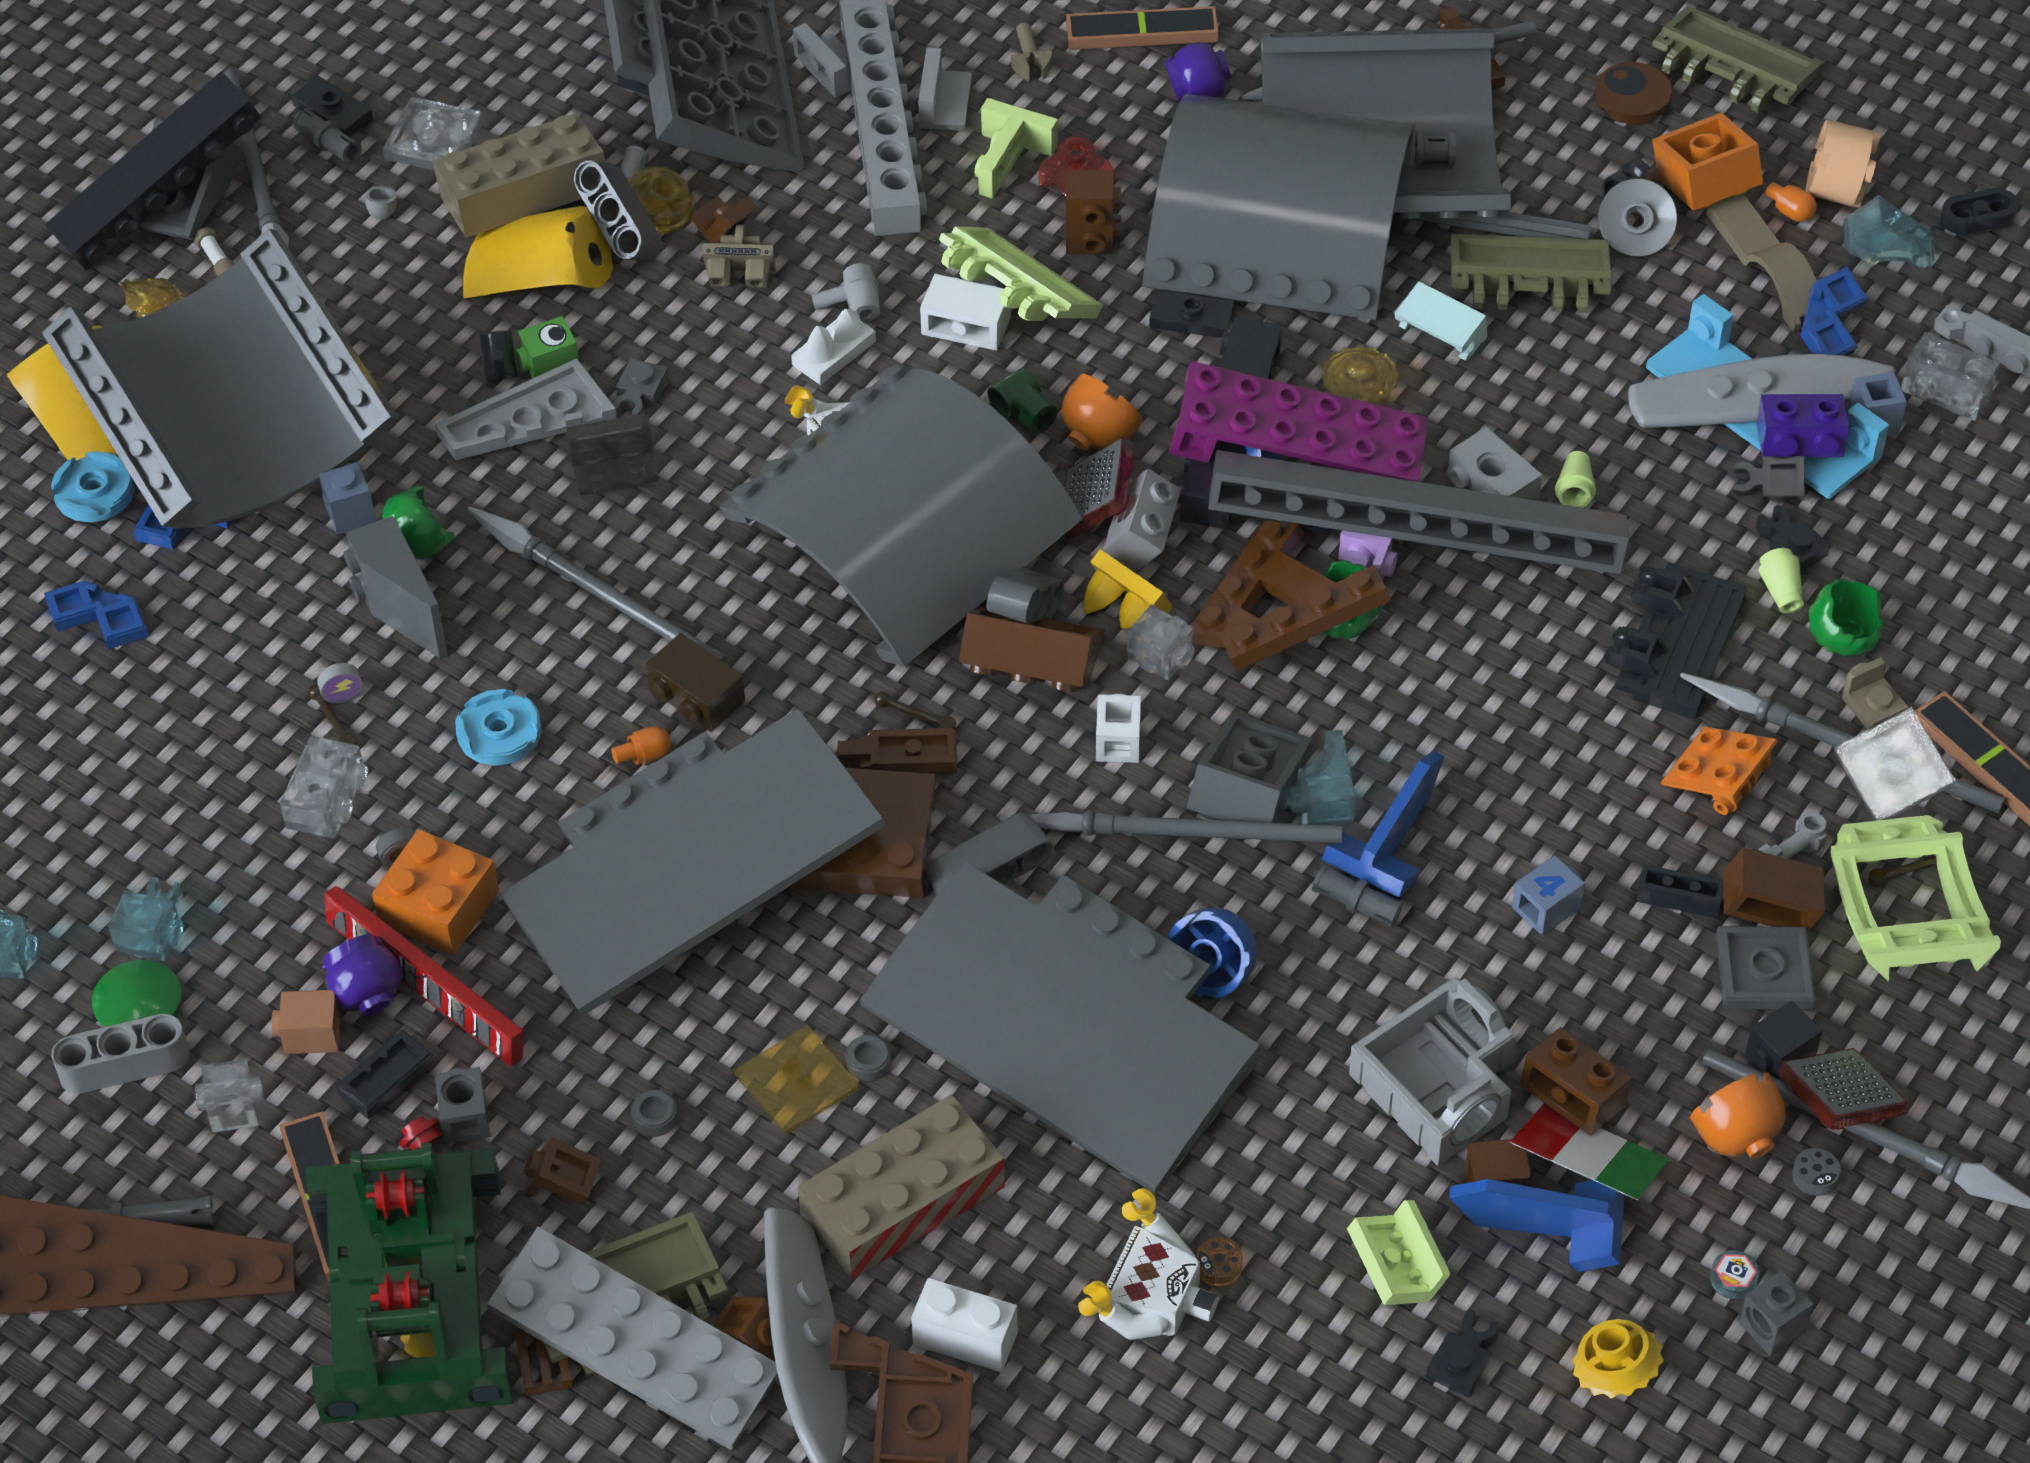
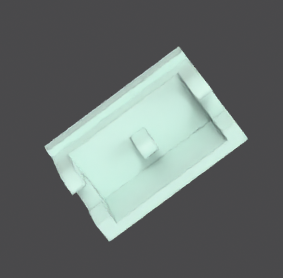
[1395,281,1487,361]

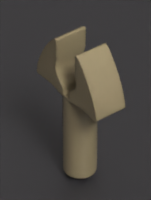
[1011,22,1052,82]

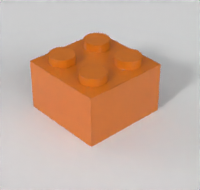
[1652,113,1763,211]
[372,829,499,956]

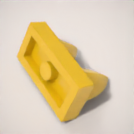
[1084,549,1173,629]

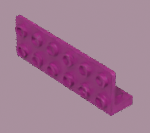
[1169,361,1428,482]

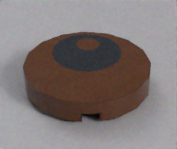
[1595,62,1672,125]

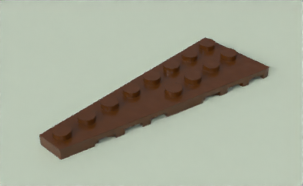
[0,1195,297,1317]

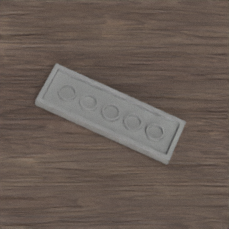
[487,1226,778,1451]

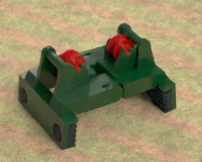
[306,1142,513,1424]

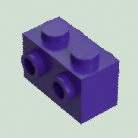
[1757,394,1849,458]

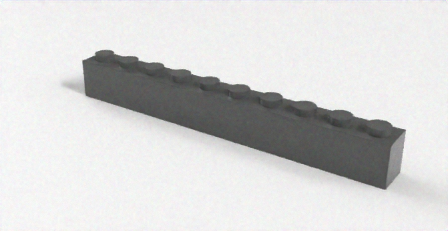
[1208,450,1629,574]

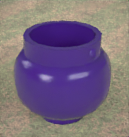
[1164,42,1232,102]
[322,934,402,1016]

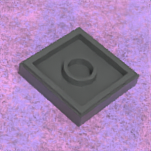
[1716,926,1815,1009]

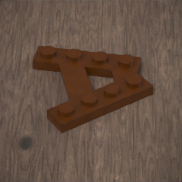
[1186,520,1391,671]

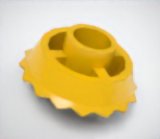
[1572,1319,1664,1399]

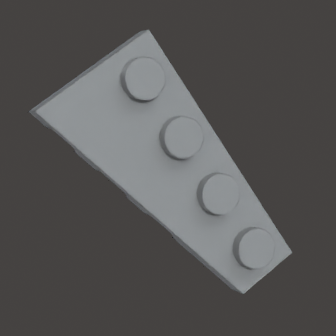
[435,358,617,460]

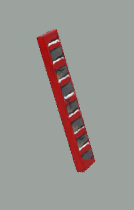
[324,886,523,1067]

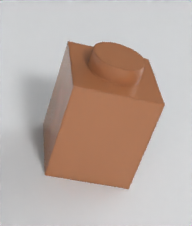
[272,990,341,1054]

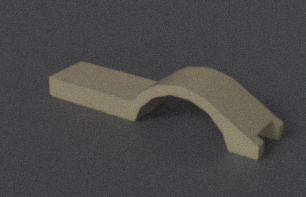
[1706,194,1816,332]

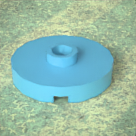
[51,451,136,522]
[455,689,542,766]

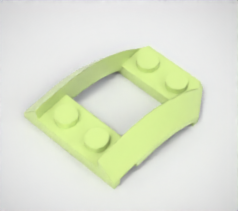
[1831,815,2001,982]

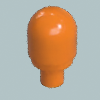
[1765,182,1817,222]
[611,726,672,765]

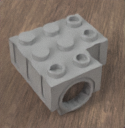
[1349,976,1516,1166]

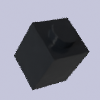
[1746,1000,1823,1080]

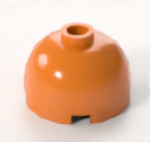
[1061,374,1143,451]
[1690,1072,1786,1159]

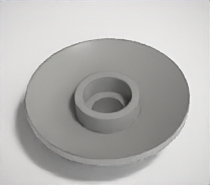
[1598,179,1677,257]

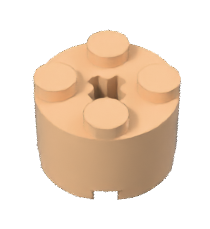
[1805,120,1881,208]

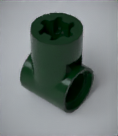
[987,368,1058,435]

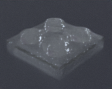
[383,97,484,170]
[1834,707,1955,821]

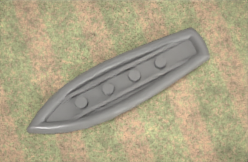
[1628,354,1896,428]
[764,1207,848,1463]

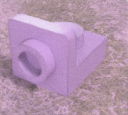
[1339,530,1398,581]

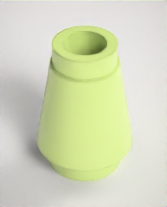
[1555,451,1596,508]
[1758,548,1804,613]

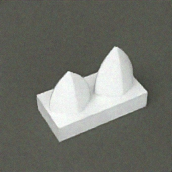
[791,309,876,385]

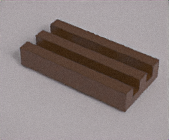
[513,1325,573,1396]

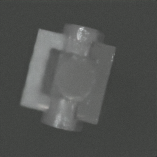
[1127,605,1195,680]
[195,1059,264,1133]

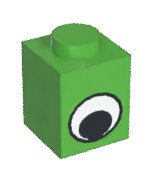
[515,316,579,379]

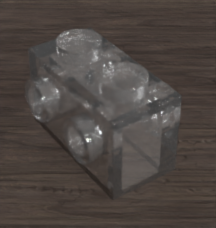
[1901,332,2000,421]
[280,736,368,839]

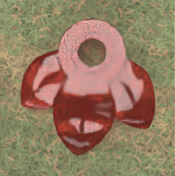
[1038,136,1115,198]

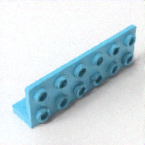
[1646,294,1889,499]

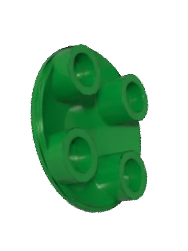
[92,960,182,1027]

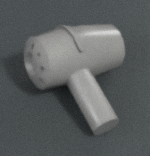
[811,263,880,322]

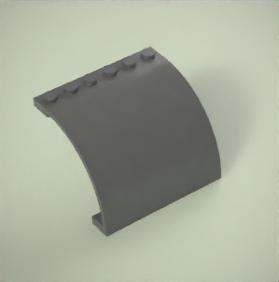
[1261,28,1511,219]
[1142,93,1415,320]
[42,229,399,528]
[720,365,1082,667]

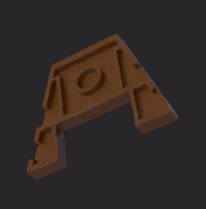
[830,1323,974,1463]

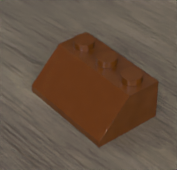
[959,605,1105,692]

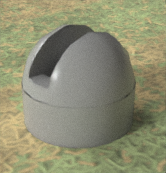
[366,186,397,220]

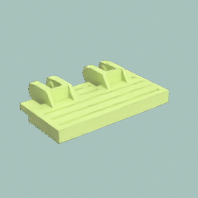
[939,226,1103,321]

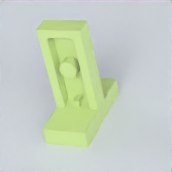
[974,98,1058,199]

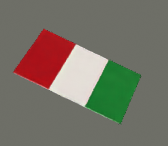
[1510,1103,1669,1200]

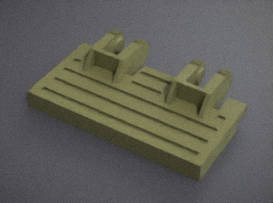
[1652,6,1822,113]
[1450,234,1611,313]
[543,1211,728,1376]

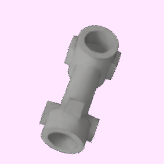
[1758,812,1827,859]

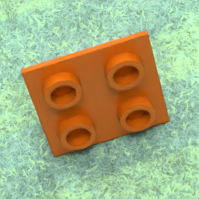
[1661,726,1777,815]

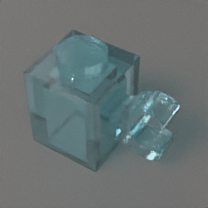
[108,877,183,961]

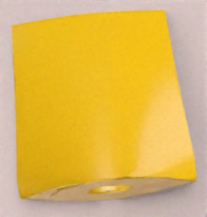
[463,206,613,299]
[7,325,117,460]

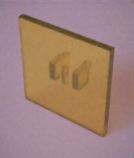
[733,1025,859,1135]

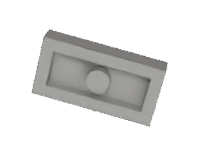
[793,23,851,98]
[918,48,972,131]

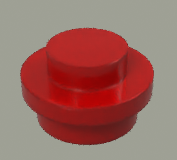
[399,1115,443,1150]

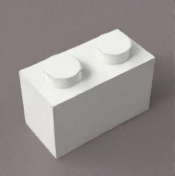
[920,274,1011,351]
[911,1278,1018,1372]

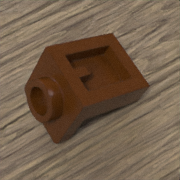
[690,196,757,244]
[523,1137,601,1205]
[713,1296,775,1361]

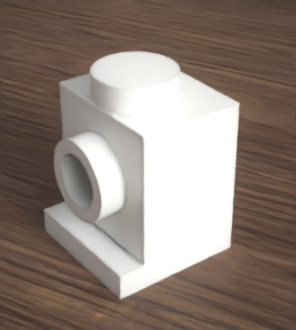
[1096,694,1141,763]

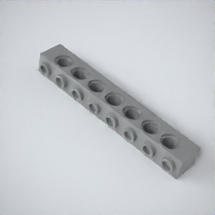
[839,0,927,236]

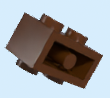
[1066,170,1121,254]
[1520,1027,1632,1136]

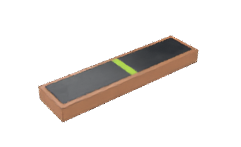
[1066,6,1218,50]
[1911,691,2030,826]
[279,1111,339,1282]

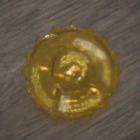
[627,166,695,234]
[120,278,188,318]
[1320,345,1400,405]

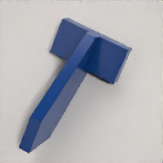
[1322,751,1445,897]
[1449,1179,1625,1272]

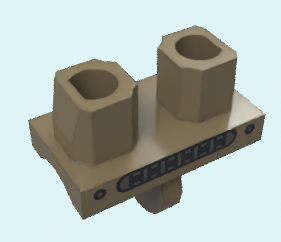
[702,224,776,288]

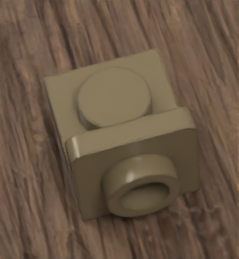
[1842,657,1909,734]

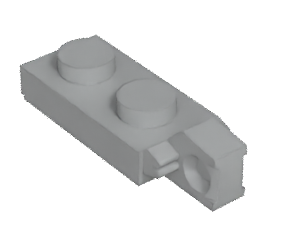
[1934,304,2030,378]

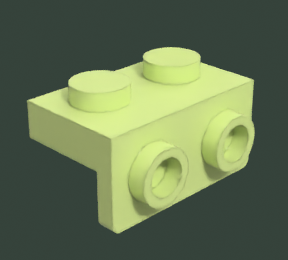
[1347,1200,1450,1305]

